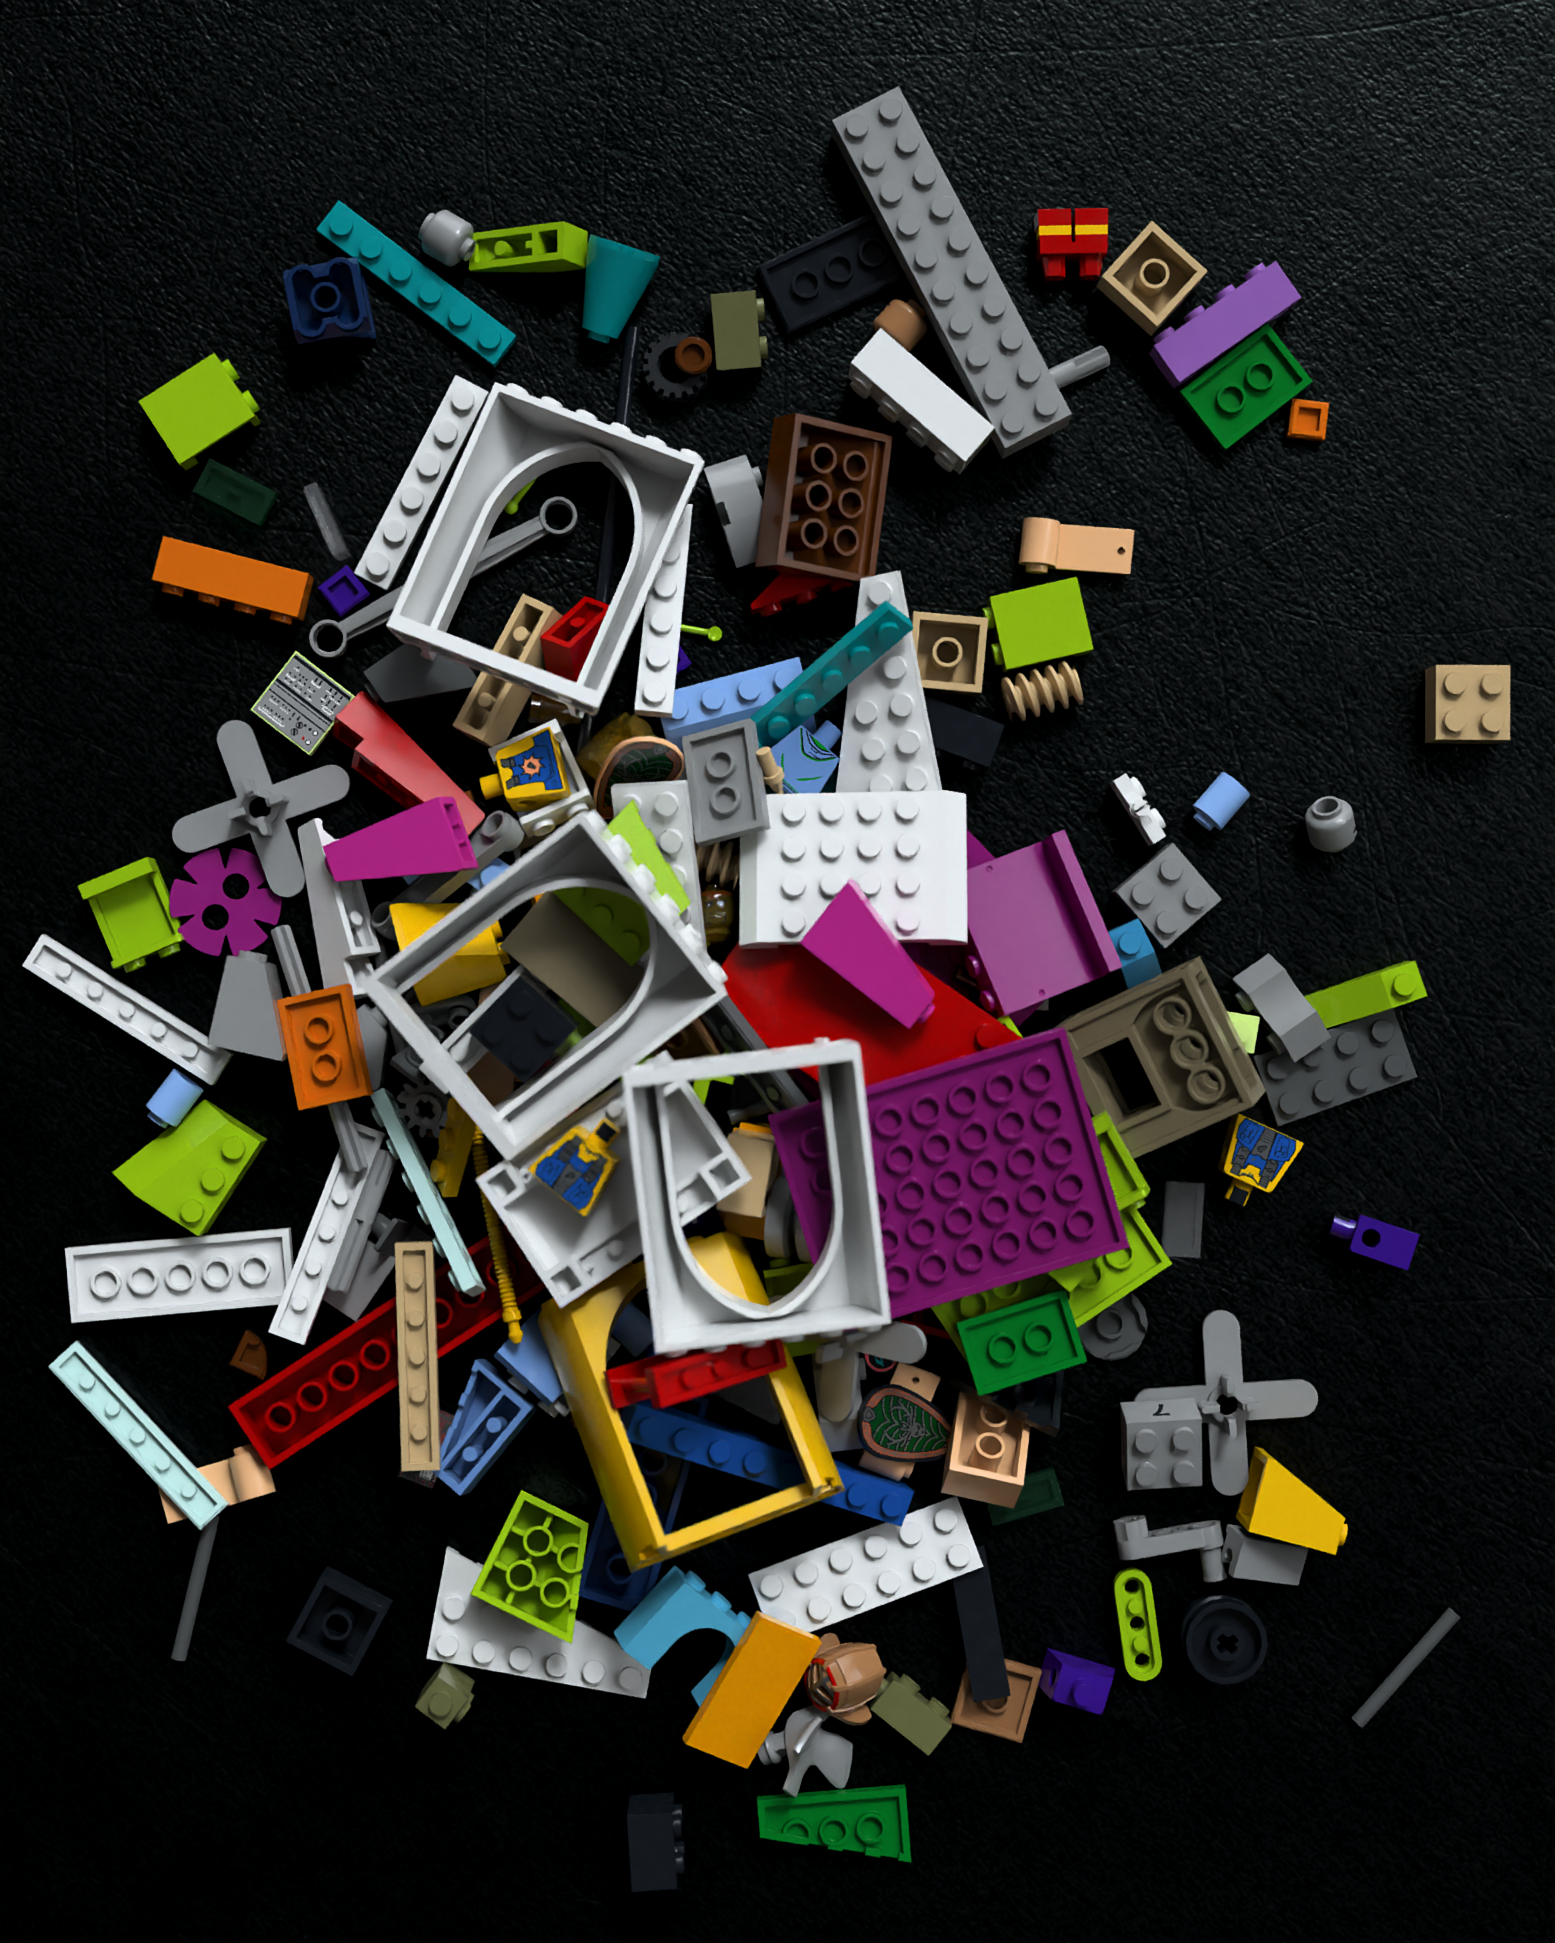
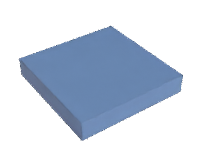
[494,1306,563,1407]

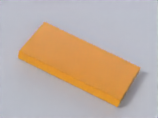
[682,1611,822,1769]

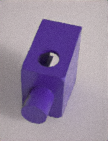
[1329,1214,1419,1270]
[1038,1648,1115,1715]

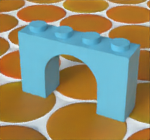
[613,1565,752,1708]

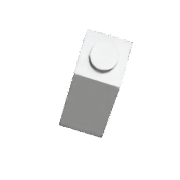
[356,1004,391,1091]

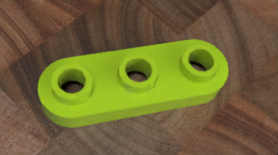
[1113,1567,1162,1681]

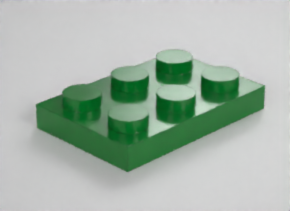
[1178,323,1313,452]
[955,1288,1087,1396]

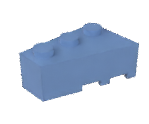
[432,1358,540,1496]

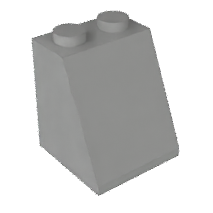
[207,950,288,1061]

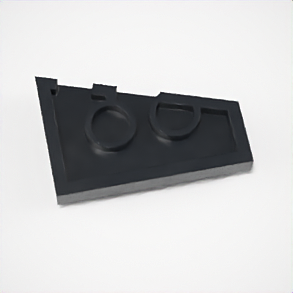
[949,1348,1064,1438]

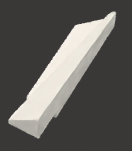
[298,818,381,1000]

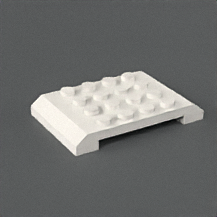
[739,790,968,949]
[476,1050,753,1308]

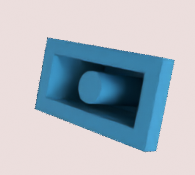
[1108,918,1162,990]

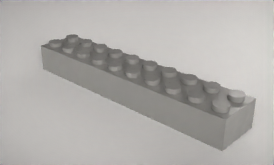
[832,86,1072,459]

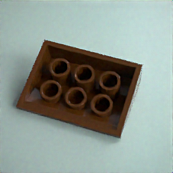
[755,413,893,584]

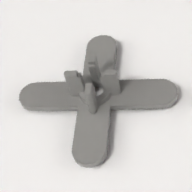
[172,720,351,897]
[769,1294,927,1422]
[1133,1310,1318,1496]

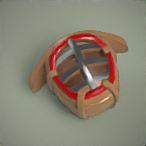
[803,1632,886,1725]

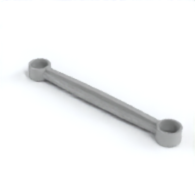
[309,497,578,659]

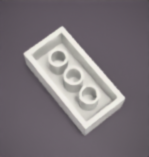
[848,328,995,475]

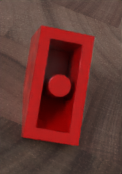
[540,596,610,683]

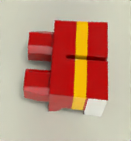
[1034,208,1108,281]

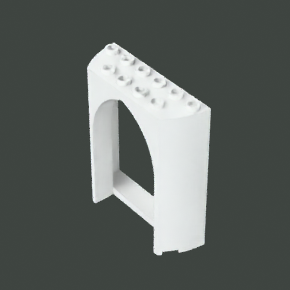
[386,382,704,718]
[359,810,728,1161]
[622,1038,891,1357]

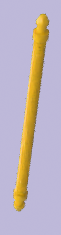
[466,1068,523,1344]

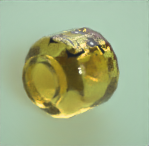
[701,884,739,942]

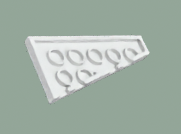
[836,571,942,793]
[426,1546,651,1699]

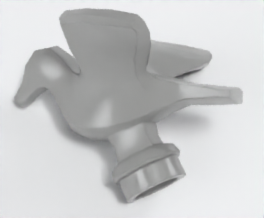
[757,1704,853,1798]

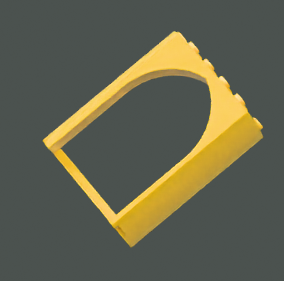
[537,1232,845,1573]

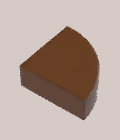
[229,1329,269,1380]

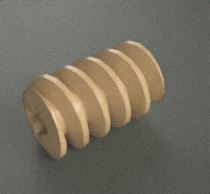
[1001,661,1083,722]
[694,837,740,890]

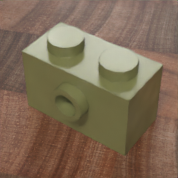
[710,290,768,371]

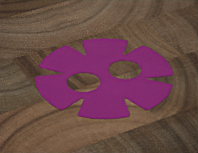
[169,848,282,956]

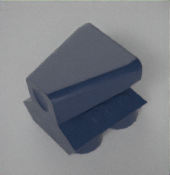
[283,257,376,344]

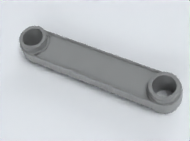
[371,810,524,942]

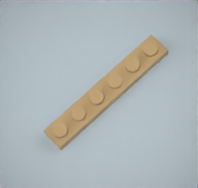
[395,1241,441,1471]

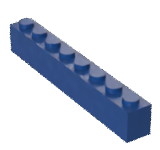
[620,1400,914,1527]

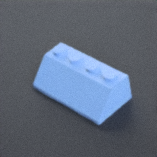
[660,657,817,768]

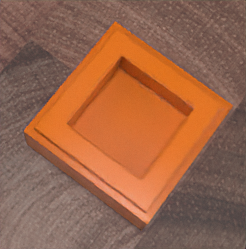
[1286,398,1329,442]

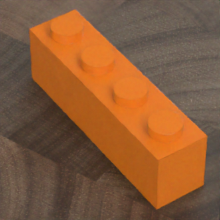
[152,536,314,625]

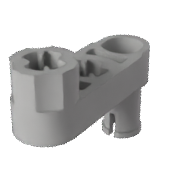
[1113,1515,1227,1582]

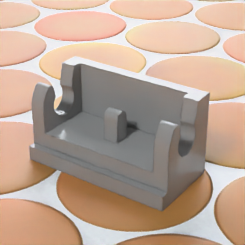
[1221,1524,1309,1586]

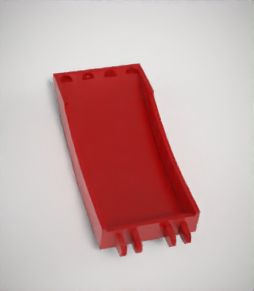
[720,941,1022,1086]

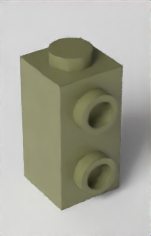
[415,1662,475,1729]
[869,1672,952,1756]

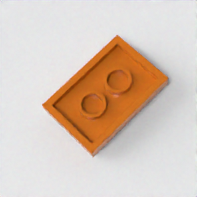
[277,984,373,1111]

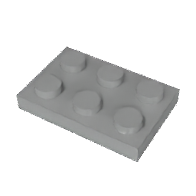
[682,718,771,847]

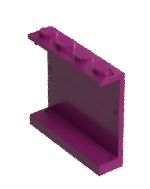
[962,830,1123,1019]

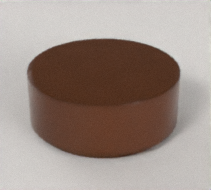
[675,337,712,377]

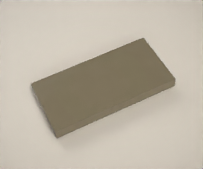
[499,891,644,1028]

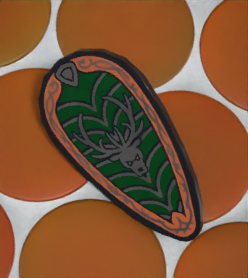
[856,1384,953,1462]

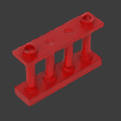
[603,1337,788,1409]

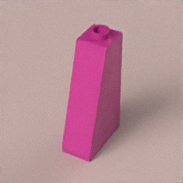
[322,797,479,882]
[800,878,935,1029]

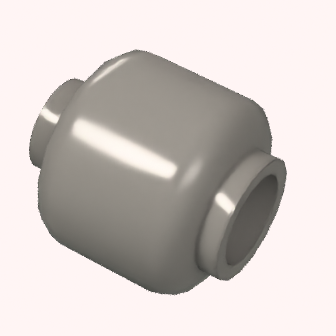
[418,210,477,267]
[1305,796,1357,852]

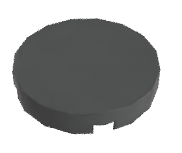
[1077,1293,1148,1361]

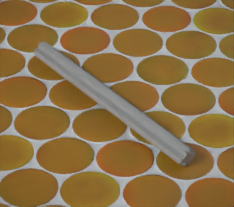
[271,925,368,1174]

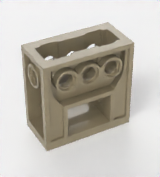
[1054,956,1266,1159]

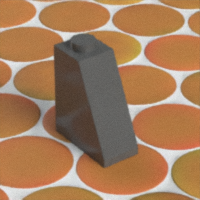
[364,644,477,706]

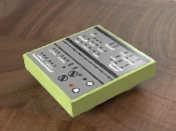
[250,651,355,756]

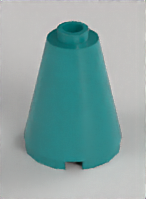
[582,234,660,344]

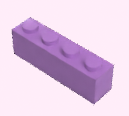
[1149,261,1301,390]

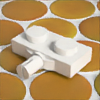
[1109,773,1166,846]

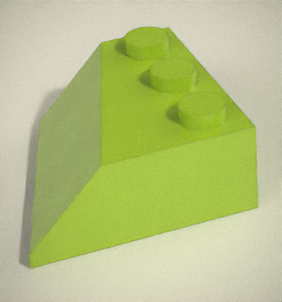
[551,799,691,966]
[112,1099,268,1236]
[470,1490,589,1644]

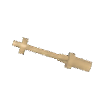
[756,747,785,794]

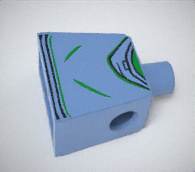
[762,720,843,794]

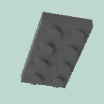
[1251,1008,1417,1126]

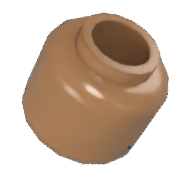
[873,299,928,353]

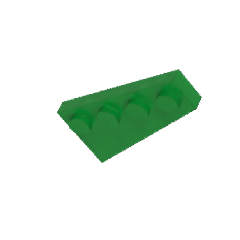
[757,1784,911,1863]

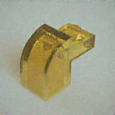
[575,712,656,781]

